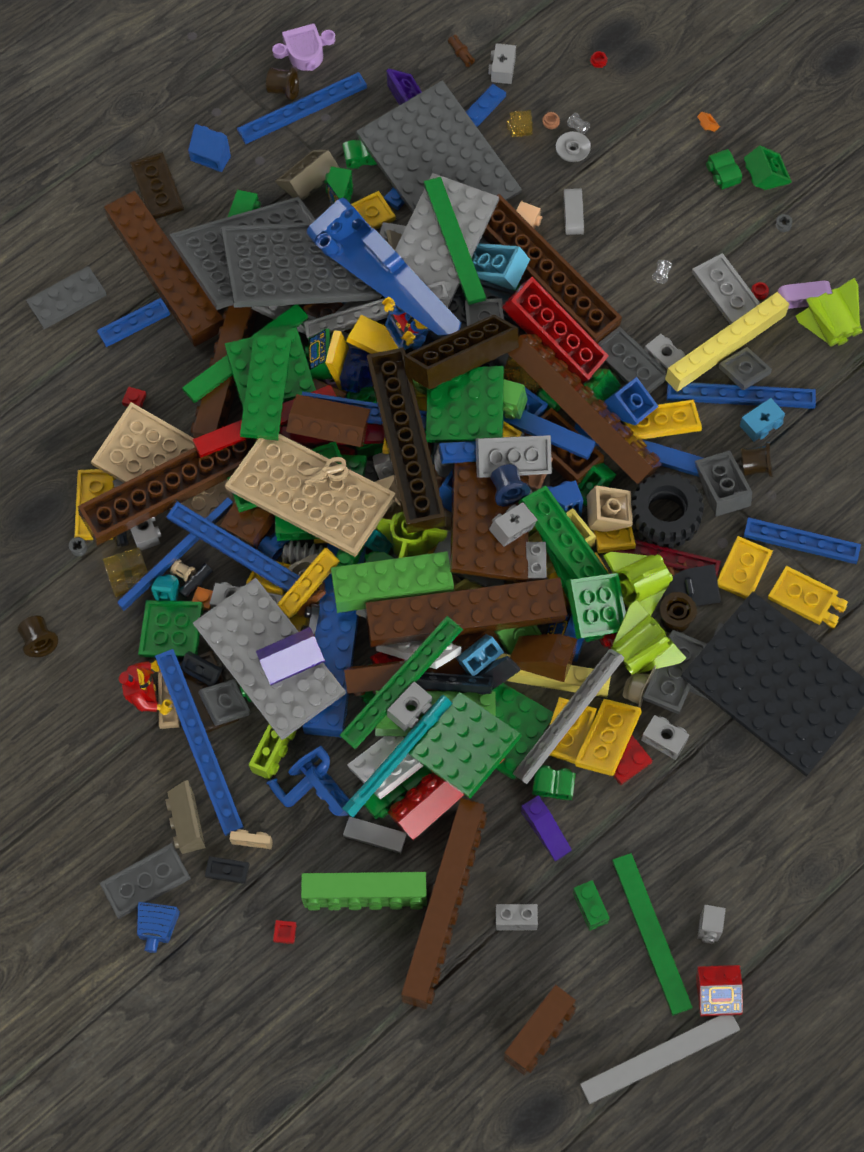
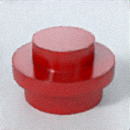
[590,51,607,68]
[751,282,769,300]

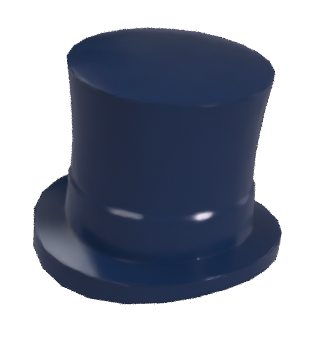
[490,464,531,507]

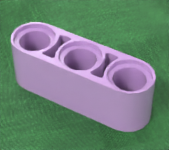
[778,281,832,309]

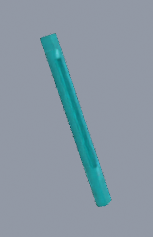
[342,695,453,818]

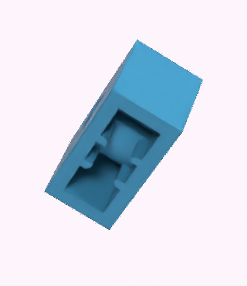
[740,398,785,442]
[456,634,504,676]

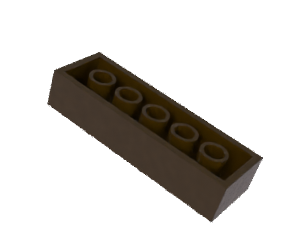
[404,314,519,389]

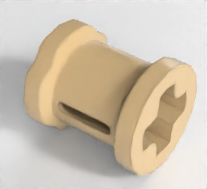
[170,559,196,582]

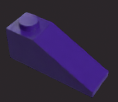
[521,795,572,862]

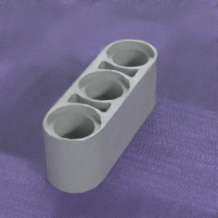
[563,188,584,235]

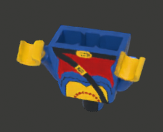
[382,297,431,350]

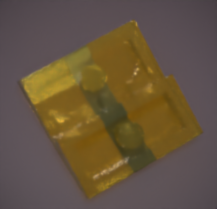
[103,547,148,597]

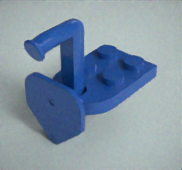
[266,746,350,816]

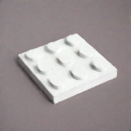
[347,736,423,799]

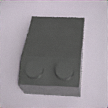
[695,451,752,516]

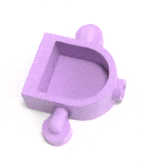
[272,23,335,71]

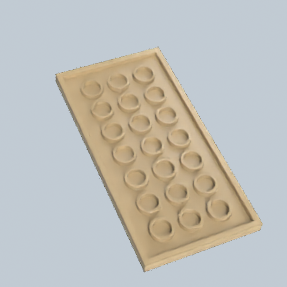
[91,402,235,527]
[225,434,396,557]

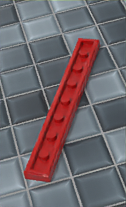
[193,385,337,458]

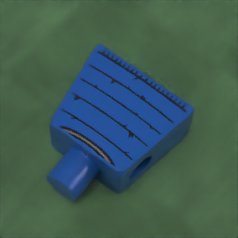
[137,902,180,953]

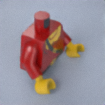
[119,660,172,715]

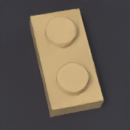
[230,829,273,849]

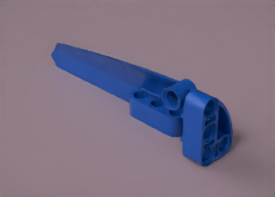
[307,198,461,336]

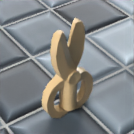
[302,457,349,484]

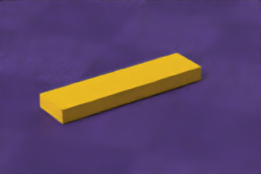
[277,548,340,618]

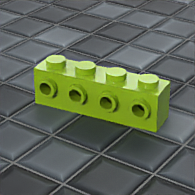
[249,724,296,780]

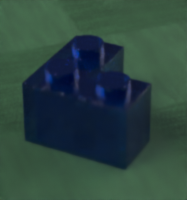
[340,347,371,393]

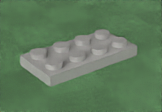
[692,253,760,324]
[476,435,552,478]

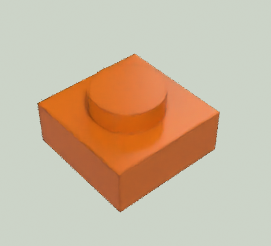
[697,112,720,131]
[192,587,213,611]

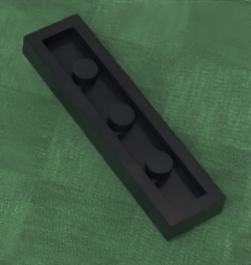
[416,672,493,695]

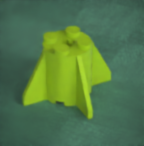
[796,278,863,347]
[376,512,448,558]
[603,552,673,616]
[611,600,686,675]

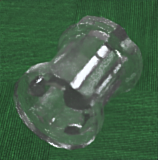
[567,113,590,135]
[652,259,673,284]

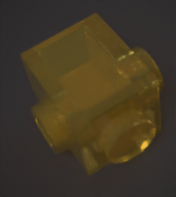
[507,110,533,137]

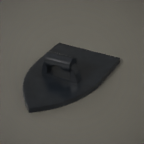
[663,564,721,606]

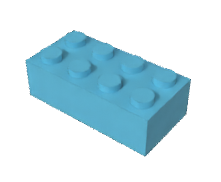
[472,243,530,290]

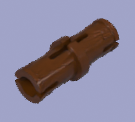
[448,35,475,67]

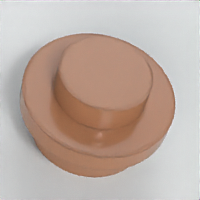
[542,112,560,129]

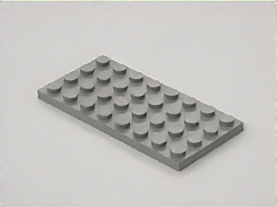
[395,173,499,308]
[193,578,346,740]

